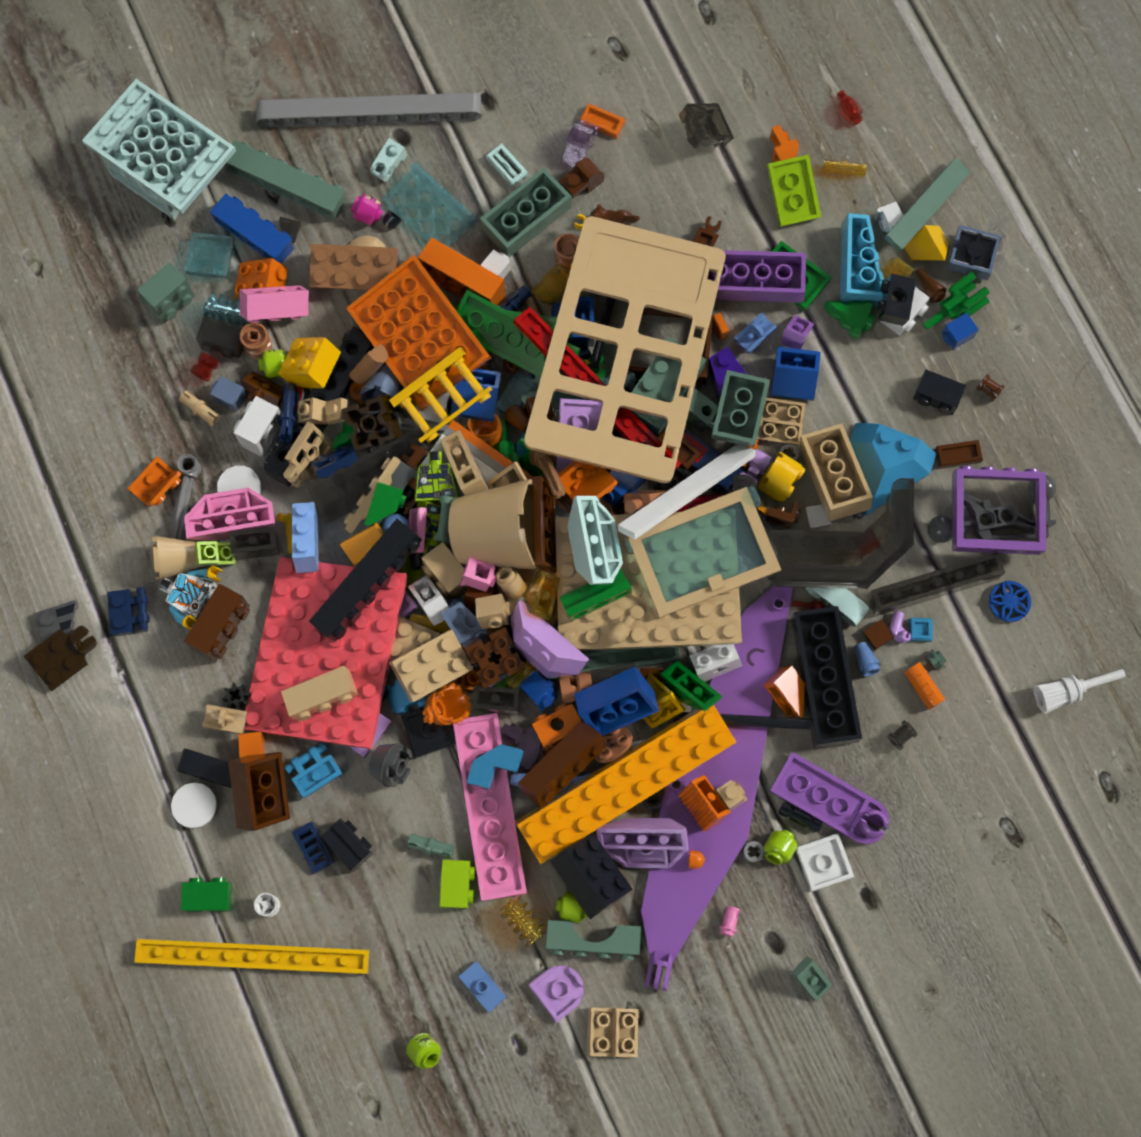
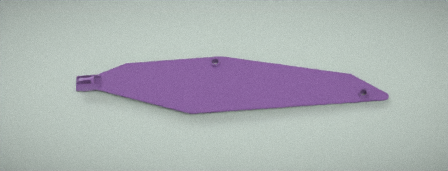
[641,574,794,992]

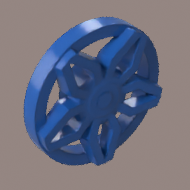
[989,581,1031,622]

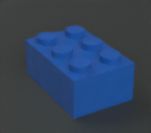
[574,667,659,736]

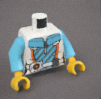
[159,566,223,631]

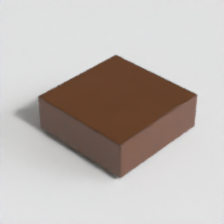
[862,619,894,651]

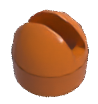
[688,850,705,869]

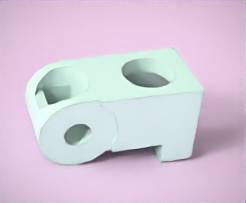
[370,138,408,182]

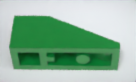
[660,661,722,712]

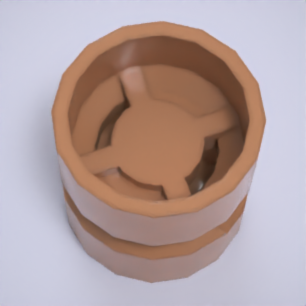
[554,233,579,271]
[240,323,273,359]
[558,671,592,704]

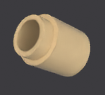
[496,567,527,599]

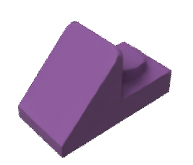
[781,315,814,349]

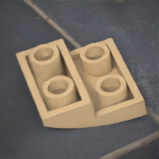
[757,397,806,446]
[587,1008,638,1057]

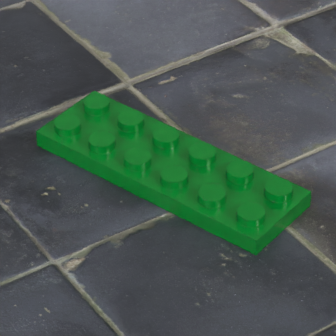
[456,290,581,378]

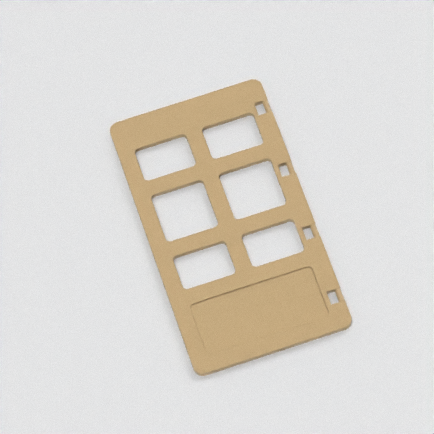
[524,216,726,483]

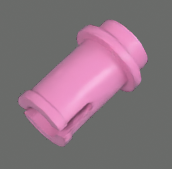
[719,906,741,937]

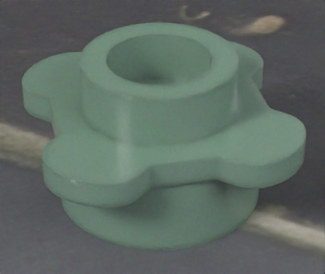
[927,649,947,670]

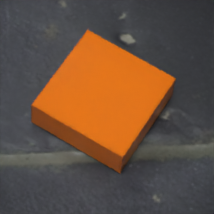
[712,312,729,341]

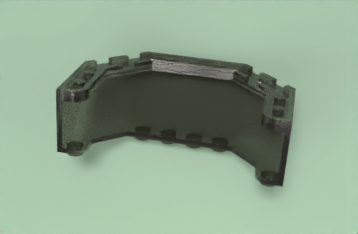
[732,475,914,589]

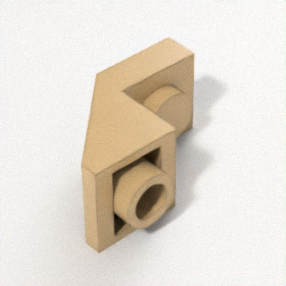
[298,398,348,424]

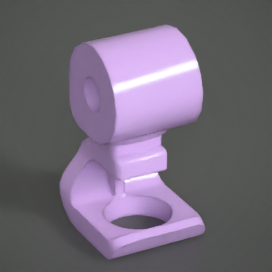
[736,449,772,492]

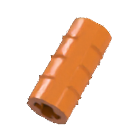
[903,662,945,710]

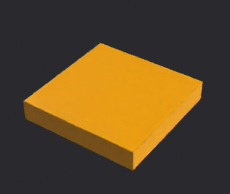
[340,522,384,566]

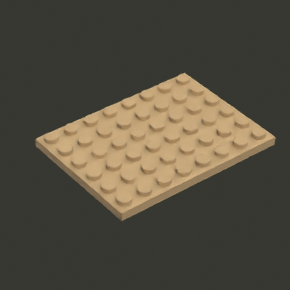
[555,509,742,651]

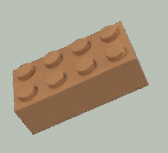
[309,244,399,290]

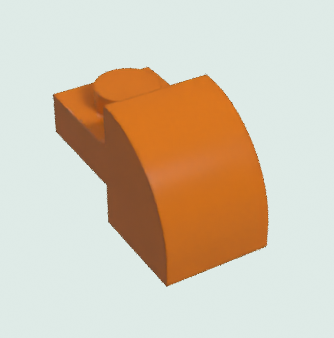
[770,125,799,162]

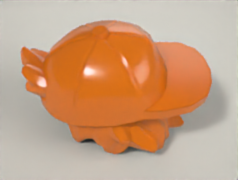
[422,682,471,726]

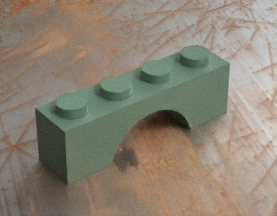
[546,920,641,960]

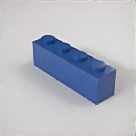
[210,193,294,264]

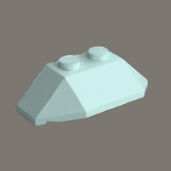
[567,496,623,585]

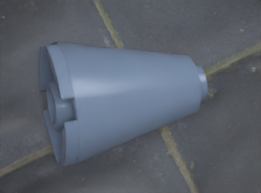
[360,362,404,413]

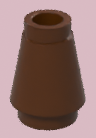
[505,405,530,434]

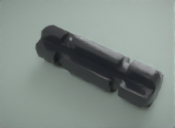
[778,803,822,832]

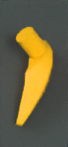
[276,512,292,554]

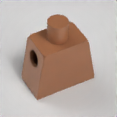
[624,490,668,514]

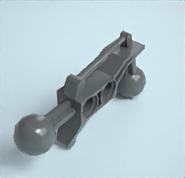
[928,475,1057,543]

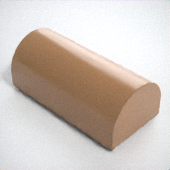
[349,344,388,384]

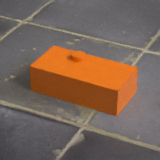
[418,237,506,306]

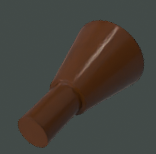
[915,267,947,303]

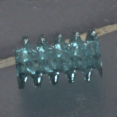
[203,292,249,326]

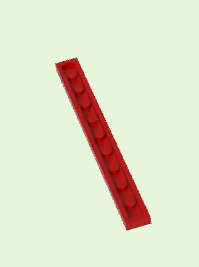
[513,307,682,470]

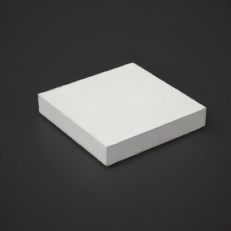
[796,833,854,892]

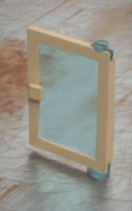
[624,485,781,618]

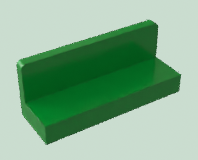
[560,569,633,622]

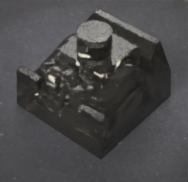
[679,103,734,149]

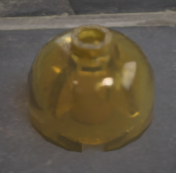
[531,263,570,305]

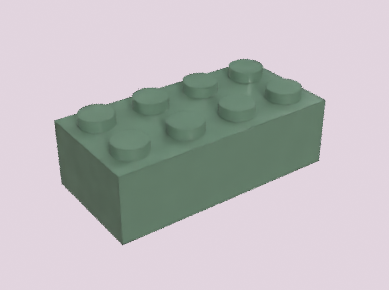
[480,167,572,258]
[631,337,706,437]

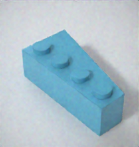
[840,213,884,306]

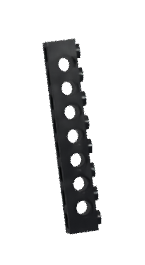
[263,325,375,487]

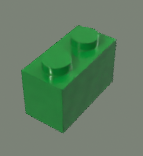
[181,878,232,912]

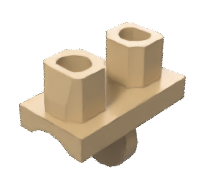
[202,705,248,734]

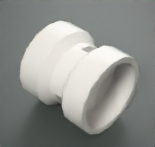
[254,893,281,918]

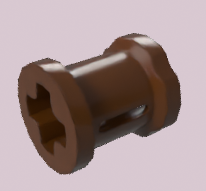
[976,374,1005,402]

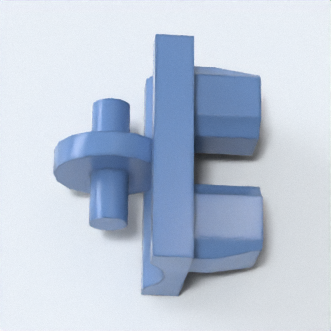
[734,313,777,354]

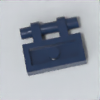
[311,444,359,479]
[107,587,150,637]

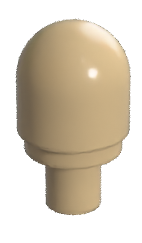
[608,614,635,644]

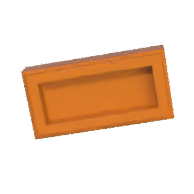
[579,103,625,139]

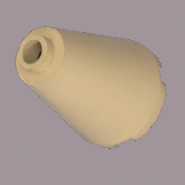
[151,536,207,580]

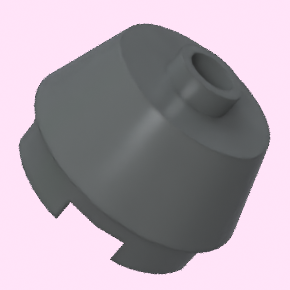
[369,743,412,788]

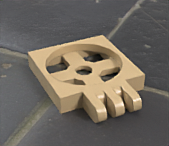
[283,422,333,488]

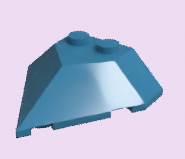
[849,423,937,516]

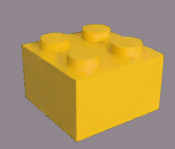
[278,337,341,388]

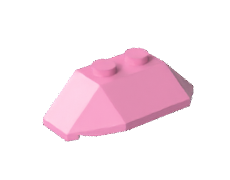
[184,487,275,541]

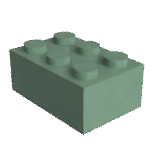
[711,370,770,448]

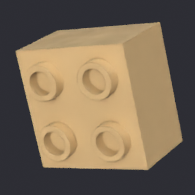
[422,542,467,600]

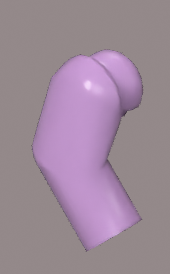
[889,611,911,644]

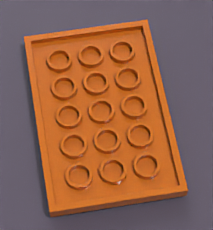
[346,255,491,411]

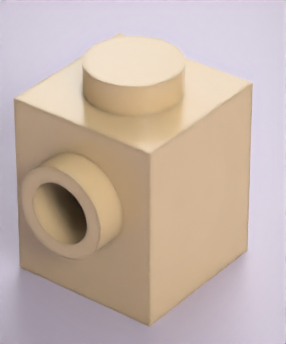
[475,594,511,629]

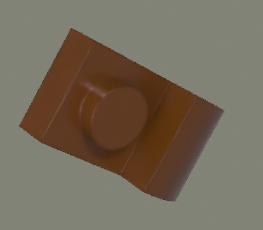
[559,158,604,198]

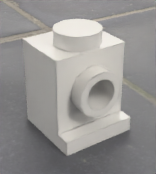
[874,202,903,234]

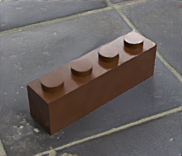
[518,721,606,809]

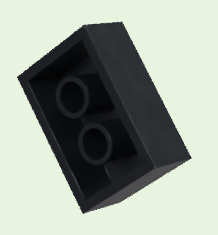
[550,833,633,919]

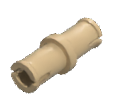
[179,390,220,426]

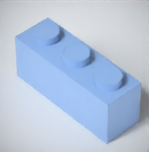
[292,502,319,573]

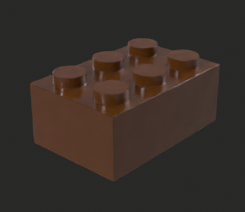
[184,583,250,663]

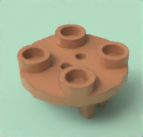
[594,727,633,763]

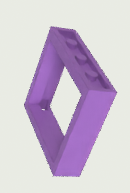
[952,466,1046,555]

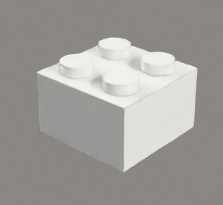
[234,396,281,458]

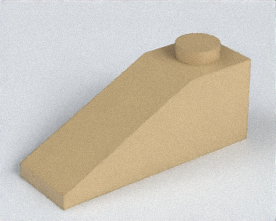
[440,430,489,496]

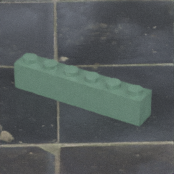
[224,140,347,220]

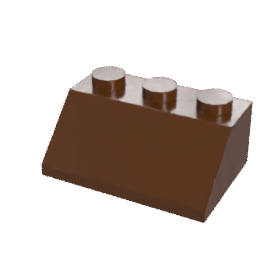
[228,752,290,831]

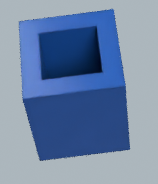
[942,313,979,350]

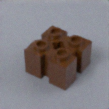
[461,626,525,688]

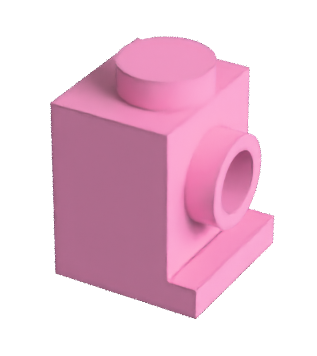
[460,557,496,592]

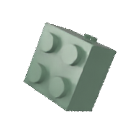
[137,262,195,324]

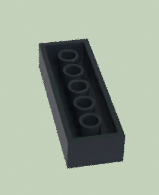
[791,606,862,749]

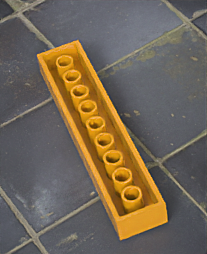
[515,705,736,864]

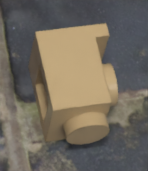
[716,780,748,812]

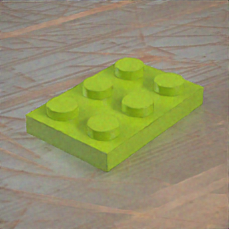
[766,154,821,227]

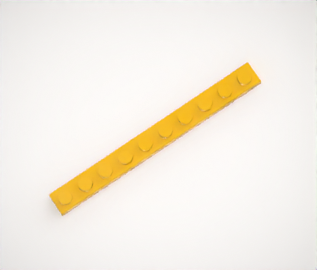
[134,939,370,974]

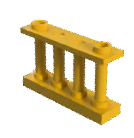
[389,347,493,443]

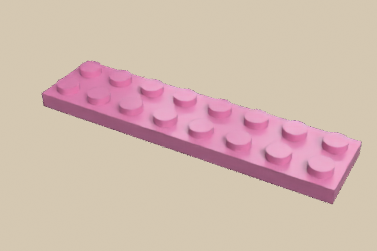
[453,713,527,901]

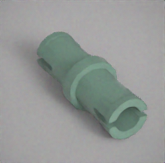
[407,833,455,859]

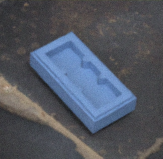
[459,961,506,1013]

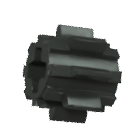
[222,683,251,710]

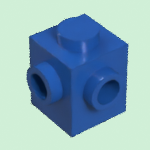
[519,671,558,712]

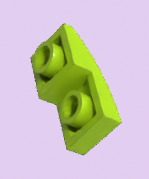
[195,541,236,565]

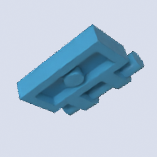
[284,742,343,799]

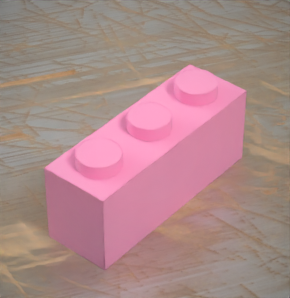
[240,285,309,323]

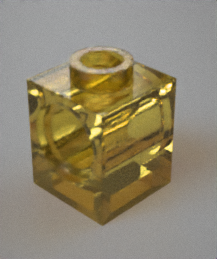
[881,257,914,280]

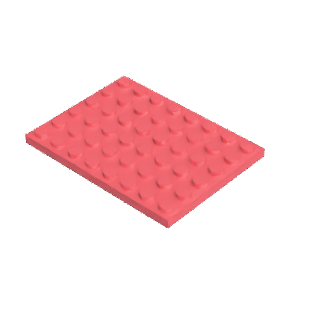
[244,557,408,750]

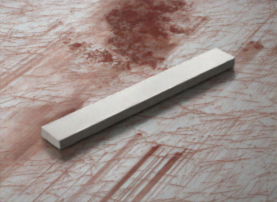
[618,444,756,540]

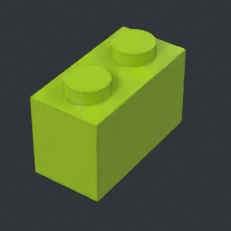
[440,860,475,909]

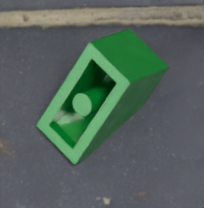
[364,482,406,526]

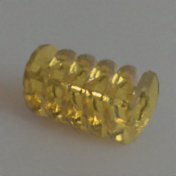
[499,894,546,948]

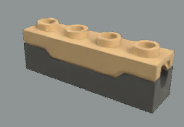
[344,456,416,535]

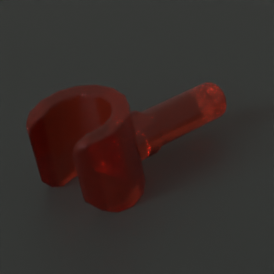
[792,600,823,610]

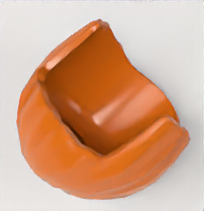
[466,414,502,447]

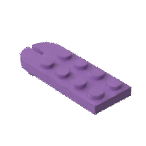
[769,752,889,845]

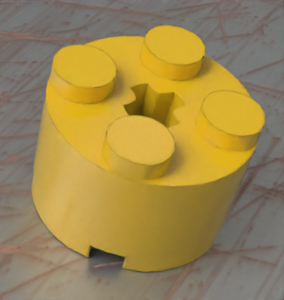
[757,451,805,502]

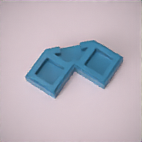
[466,744,524,790]

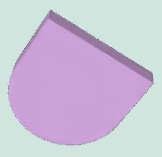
[528,965,584,1023]

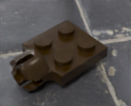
[23,625,97,691]

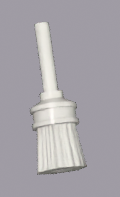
[1033,669,1125,714]

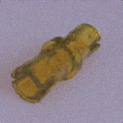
[823,159,867,177]

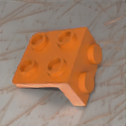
[233,258,288,302]
[127,456,181,507]
[558,461,618,500]

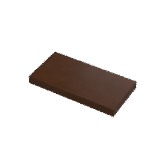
[533,476,557,573]

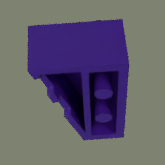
[708,347,746,404]

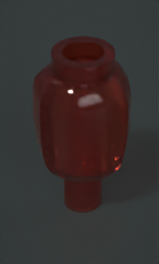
[837,90,863,125]

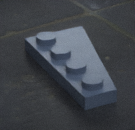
[440,601,526,689]

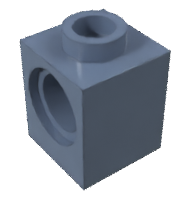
[210,376,247,412]

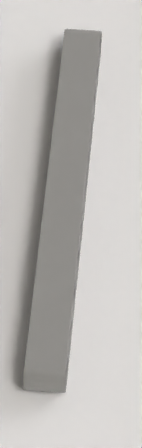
[256,93,482,128]

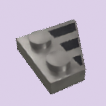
[34,600,78,642]

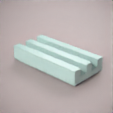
[486,144,528,188]

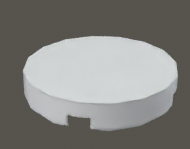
[217,466,262,494]
[171,782,218,829]

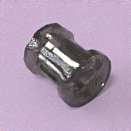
[887,720,918,750]

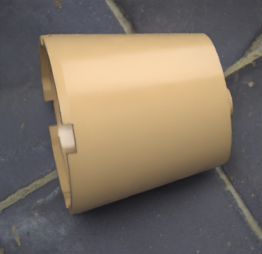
[448,479,540,570]

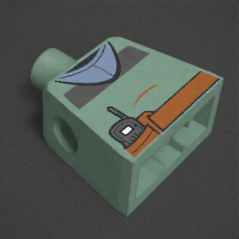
[685,388,718,432]

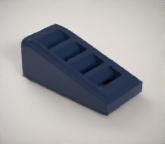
[291,821,334,874]

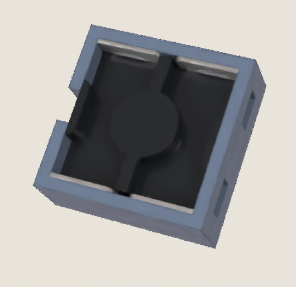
[947,225,1001,281]

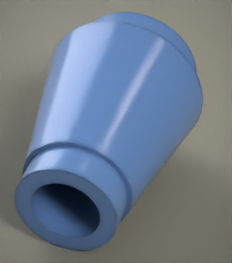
[854,642,880,677]

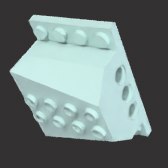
[82,79,236,220]

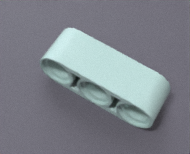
[805,570,870,627]

